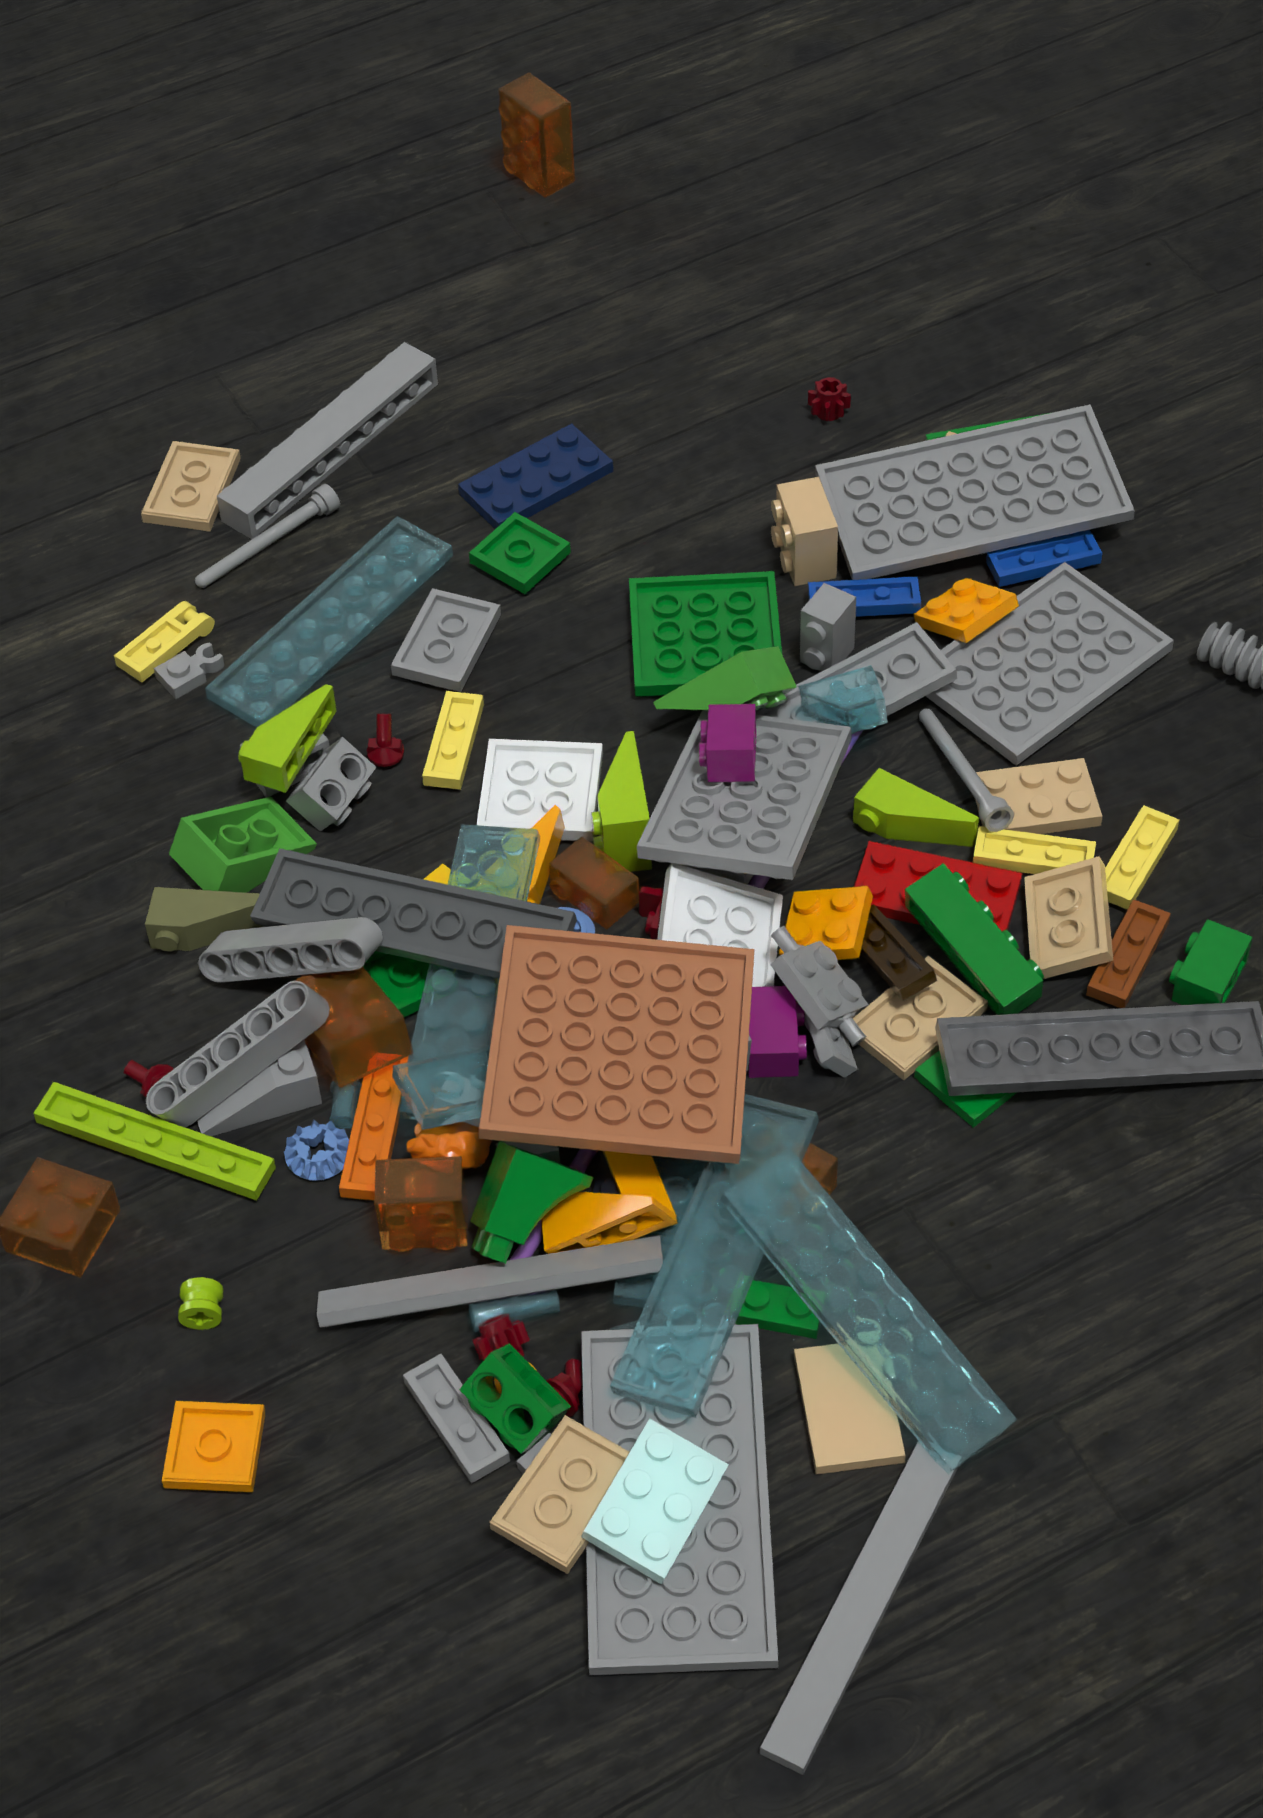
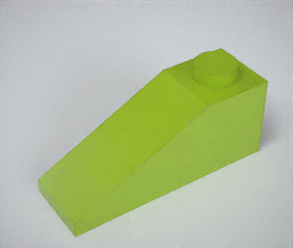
[238,684,337,793]
[853,768,979,847]

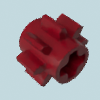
[808,377,851,421]
[472,1313,530,1361]

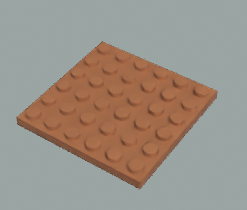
[479,925,755,1164]

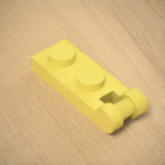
[114,601,215,682]

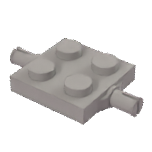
[770,926,869,1047]

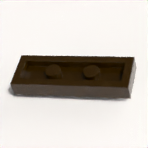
[860,904,937,1001]

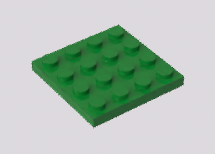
[629,571,782,696]

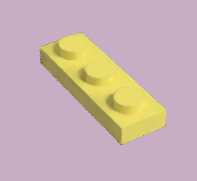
[422,691,484,790]
[1105,805,1179,910]
[973,826,1096,874]

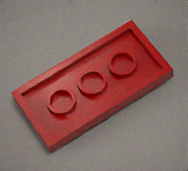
[854,841,1022,931]

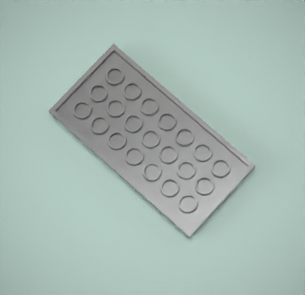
[815,404,1135,580]
[582,1324,778,1675]

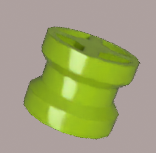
[178,1277,224,1330]

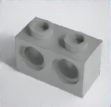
[286,737,376,831]

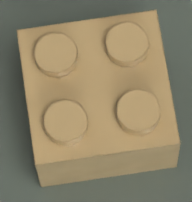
[771,477,838,586]

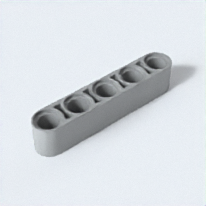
[198,917,383,982]
[146,981,330,1128]

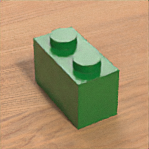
[1169,919,1253,1005]

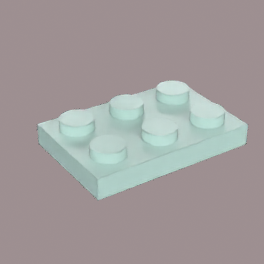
[581,1418,729,1584]

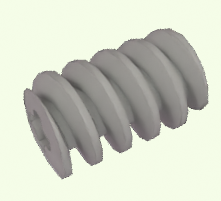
[1197,622,1263,690]

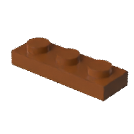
[1086,899,1171,1008]

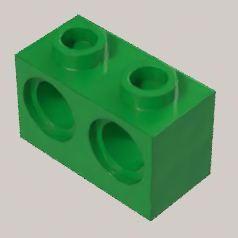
[459,1343,572,1454]

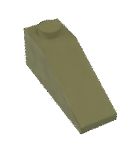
[145,887,266,951]

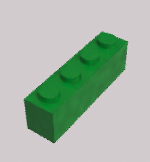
[905,863,1044,1015]

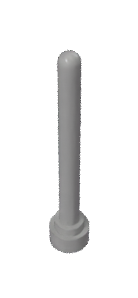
[195,483,340,588]
[919,709,1014,832]

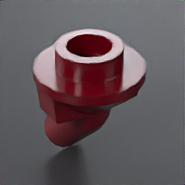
[367,713,404,767]
[123,1060,174,1097]
[546,1359,583,1417]

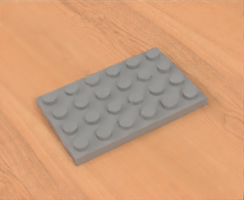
[926,562,1174,766]
[637,710,852,880]

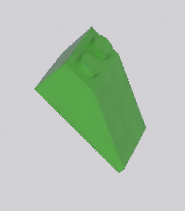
[653,646,797,710]
[169,797,317,893]

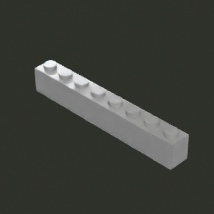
[217,342,438,539]

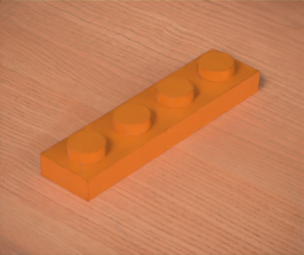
[339,1050,411,1201]

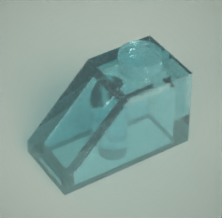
[798,665,888,733]

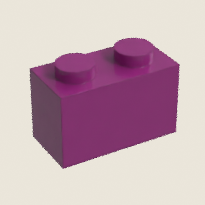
[699,704,757,782]
[748,986,807,1078]

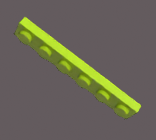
[33,1082,276,1201]

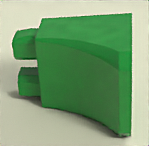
[470,1141,593,1264]

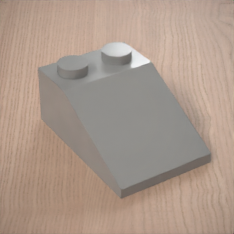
[197,1039,322,1136]

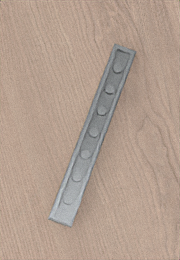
[317,1236,665,1327]
[760,1440,960,1775]

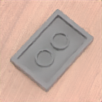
[391,588,501,692]

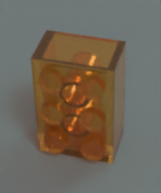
[499,72,575,198]
[295,966,413,1088]

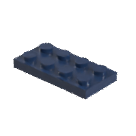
[458,423,614,529]

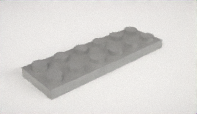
[756,622,957,735]

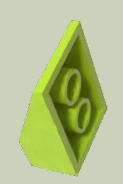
[591,731,652,875]

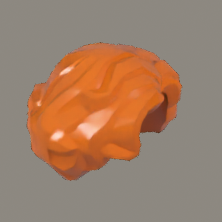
[406,1108,492,1175]

